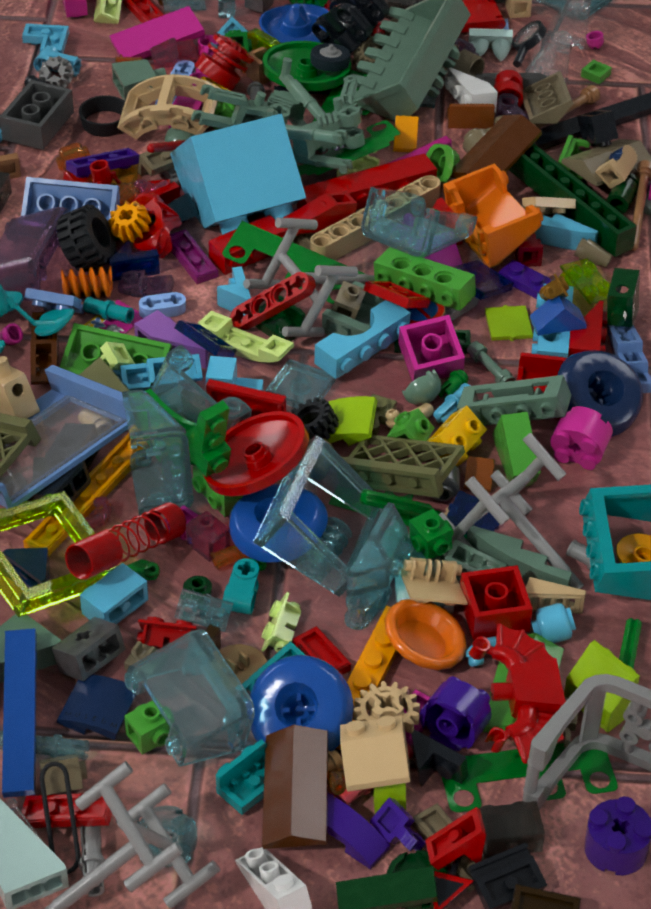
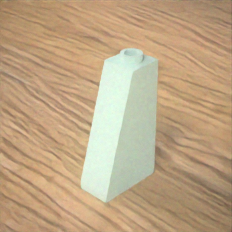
[0,799,69,909]

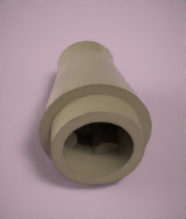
[574,238,613,268]

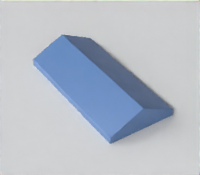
[20,177,120,229]

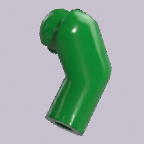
[127,559,160,581]

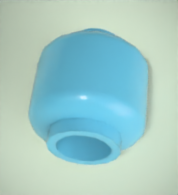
[531,603,576,644]

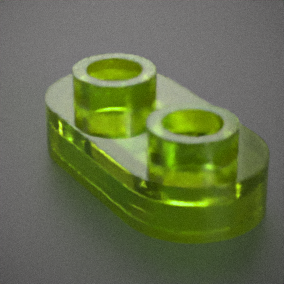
[247,28,280,50]

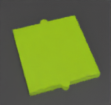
[485,305,533,341]

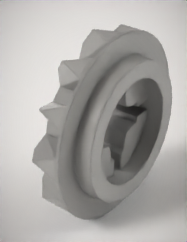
[38,55,73,88]

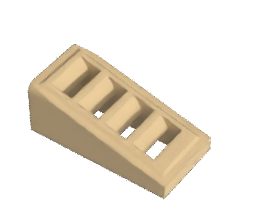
[526,577,586,614]

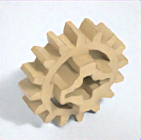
[353,681,420,734]

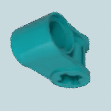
[222,558,259,615]

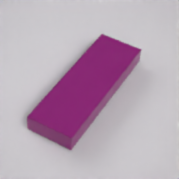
[170,229,219,284]

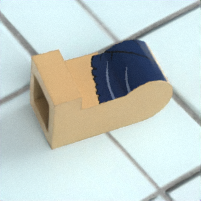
[595,145,637,189]

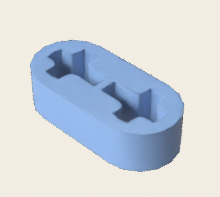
[139,292,186,318]

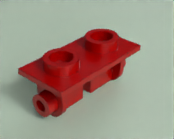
[137,617,200,652]

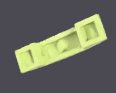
[196,311,294,363]

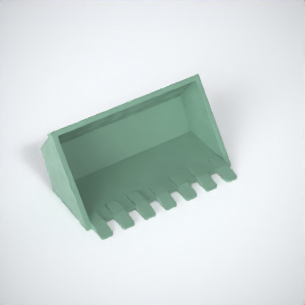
[340,0,471,121]

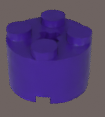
[420,676,492,751]
[584,796,651,876]

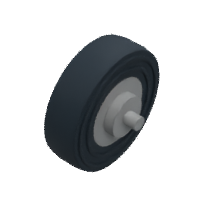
[310,43,350,72]

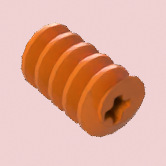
[61,266,113,299]

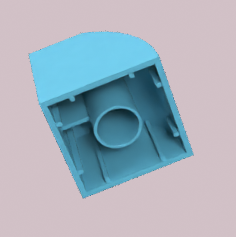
[170,113,306,235]

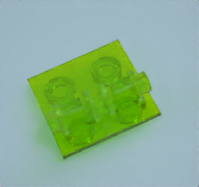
[559,258,610,305]

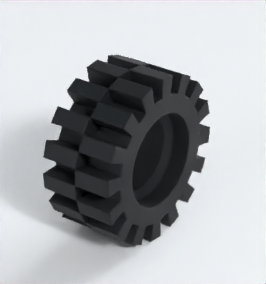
[291,398,339,440]

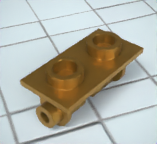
[539,273,569,300]

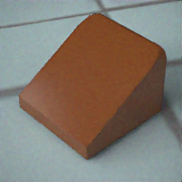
[464,456,495,492]

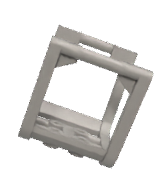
[521,674,651,817]

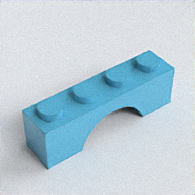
[314,300,411,379]

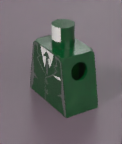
[607,268,640,327]

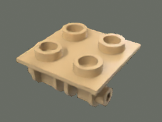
[399,557,468,606]

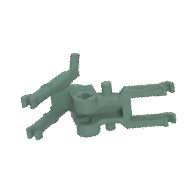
[191,57,327,153]
[266,75,365,174]

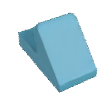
[217,266,251,316]

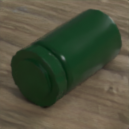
[606,173,639,214]

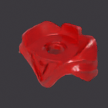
[128,192,182,258]

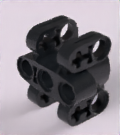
[311,0,389,54]

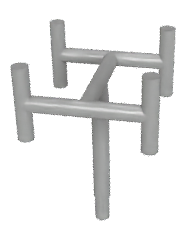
[243,217,375,337]
[439,433,584,589]
[44,761,221,909]

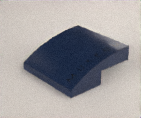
[56,675,139,741]

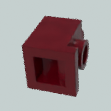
[514,232,543,267]

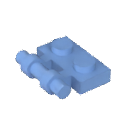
[24,288,85,315]

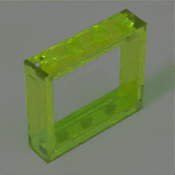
[0,491,119,618]

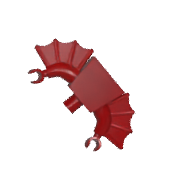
[469,623,566,764]

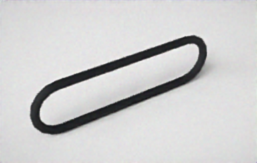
[40,761,81,874]

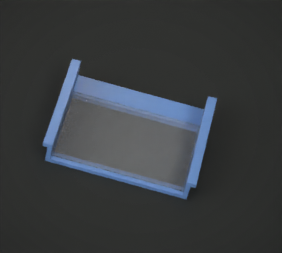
[0,365,136,512]

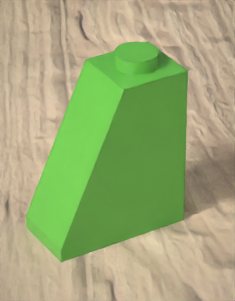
[492,412,541,487]

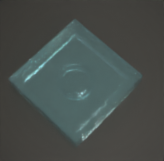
[265,359,336,408]

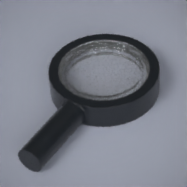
[512,20,547,68]

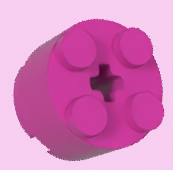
[550,406,613,470]

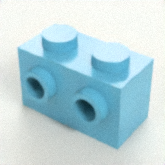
[80,563,148,624]

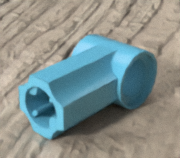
[33,46,81,77]

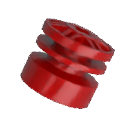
[194,32,254,91]

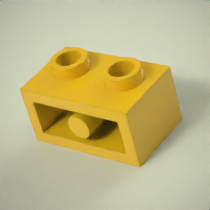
[427,405,488,466]

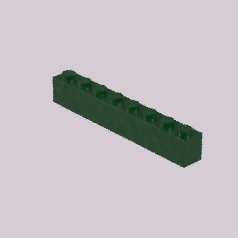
[509,143,637,257]

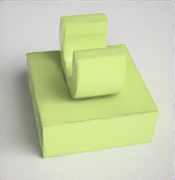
[100,342,135,370]

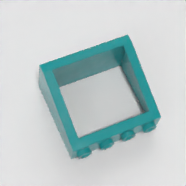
[579,484,651,600]

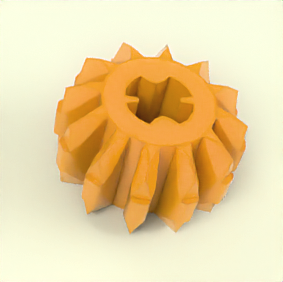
[108,200,151,243]

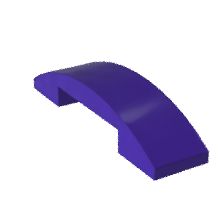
[327,793,390,870]

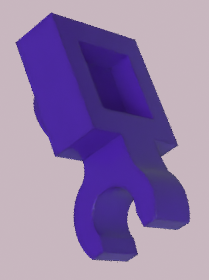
[369,798,426,851]

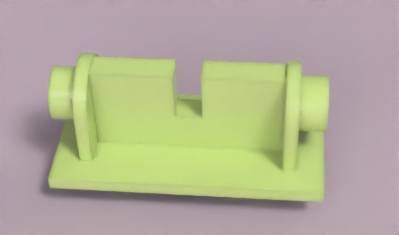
[261,592,301,652]

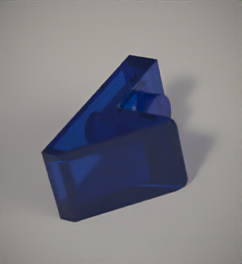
[109,242,160,282]

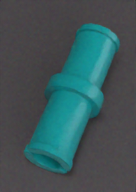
[83,297,134,324]

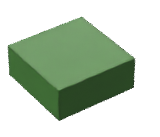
[581,60,612,84]

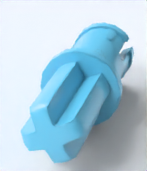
[433,383,471,423]

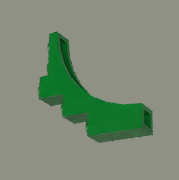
[129,388,231,477]

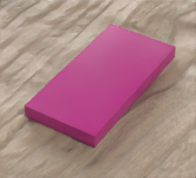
[109,6,205,62]

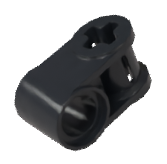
[151,193,199,224]

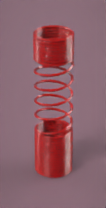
[65,502,186,580]

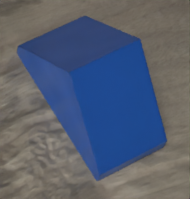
[530,294,587,335]

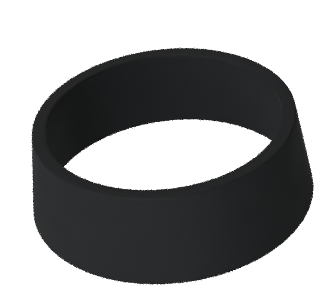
[79,95,125,137]

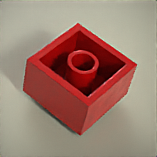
[460,565,533,640]

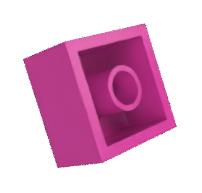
[398,315,465,381]

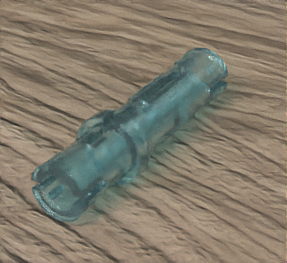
[0,730,90,761]

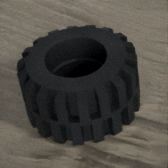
[56,204,116,273]

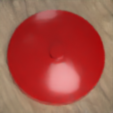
[202,411,309,496]

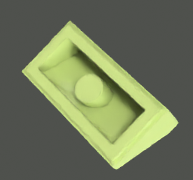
[93,0,122,24]

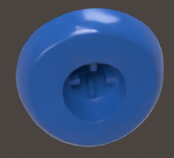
[259,3,330,45]
[229,484,328,562]
[248,655,354,752]

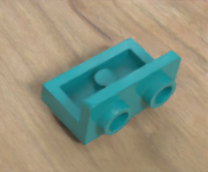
[216,739,266,815]

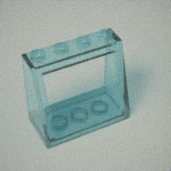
[253,435,385,597]

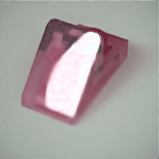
[150,37,198,69]

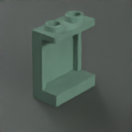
[322,281,385,336]

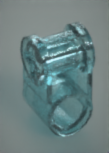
[344,575,392,630]

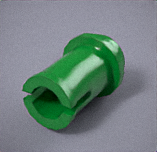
[438,369,469,400]

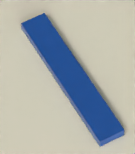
[2,628,37,798]

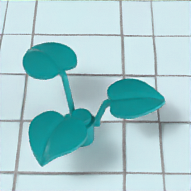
[0,284,75,353]

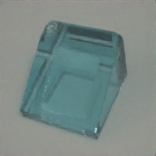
[218,0,236,18]

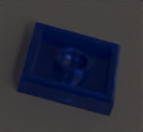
[453,260,514,300]
[174,320,237,358]

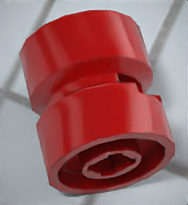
[494,70,523,112]

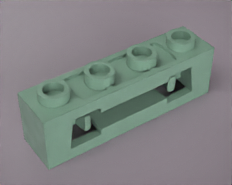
[457,375,572,426]

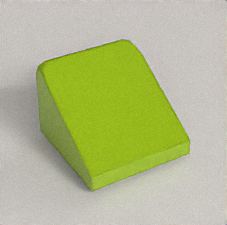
[373,783,406,814]

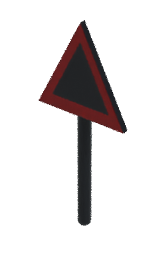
[433,855,474,909]

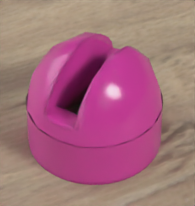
[586,31,604,49]
[0,323,23,345]

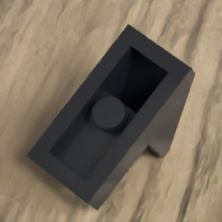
[412,730,468,786]

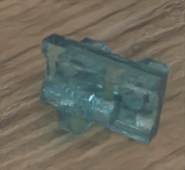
[174,588,233,632]

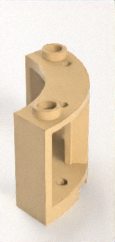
[117,74,221,140]

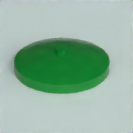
[263,41,351,91]

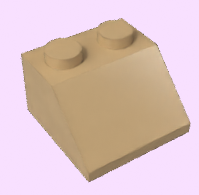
[340,715,410,792]

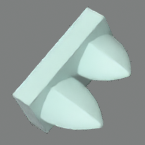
[468,28,513,62]

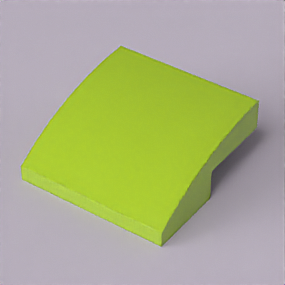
[324,396,378,446]

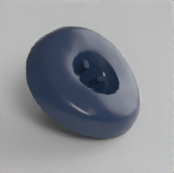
[557,350,643,437]

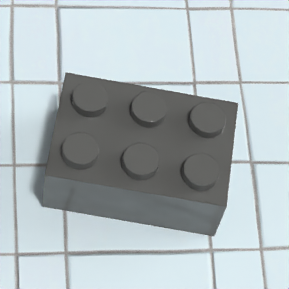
[0,80,74,150]

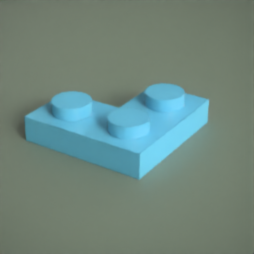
[22,24,69,54]

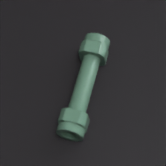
[467,341,515,383]

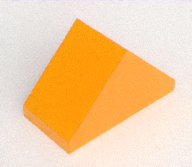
[393,115,419,152]

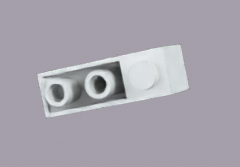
[445,68,498,113]
[235,847,313,909]

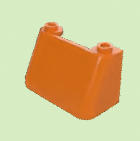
[443,163,543,268]

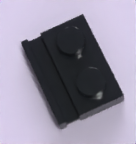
[466,843,547,909]

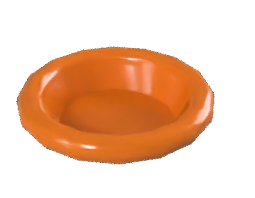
[385,599,467,670]

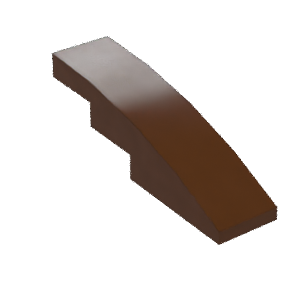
[30,311,59,385]

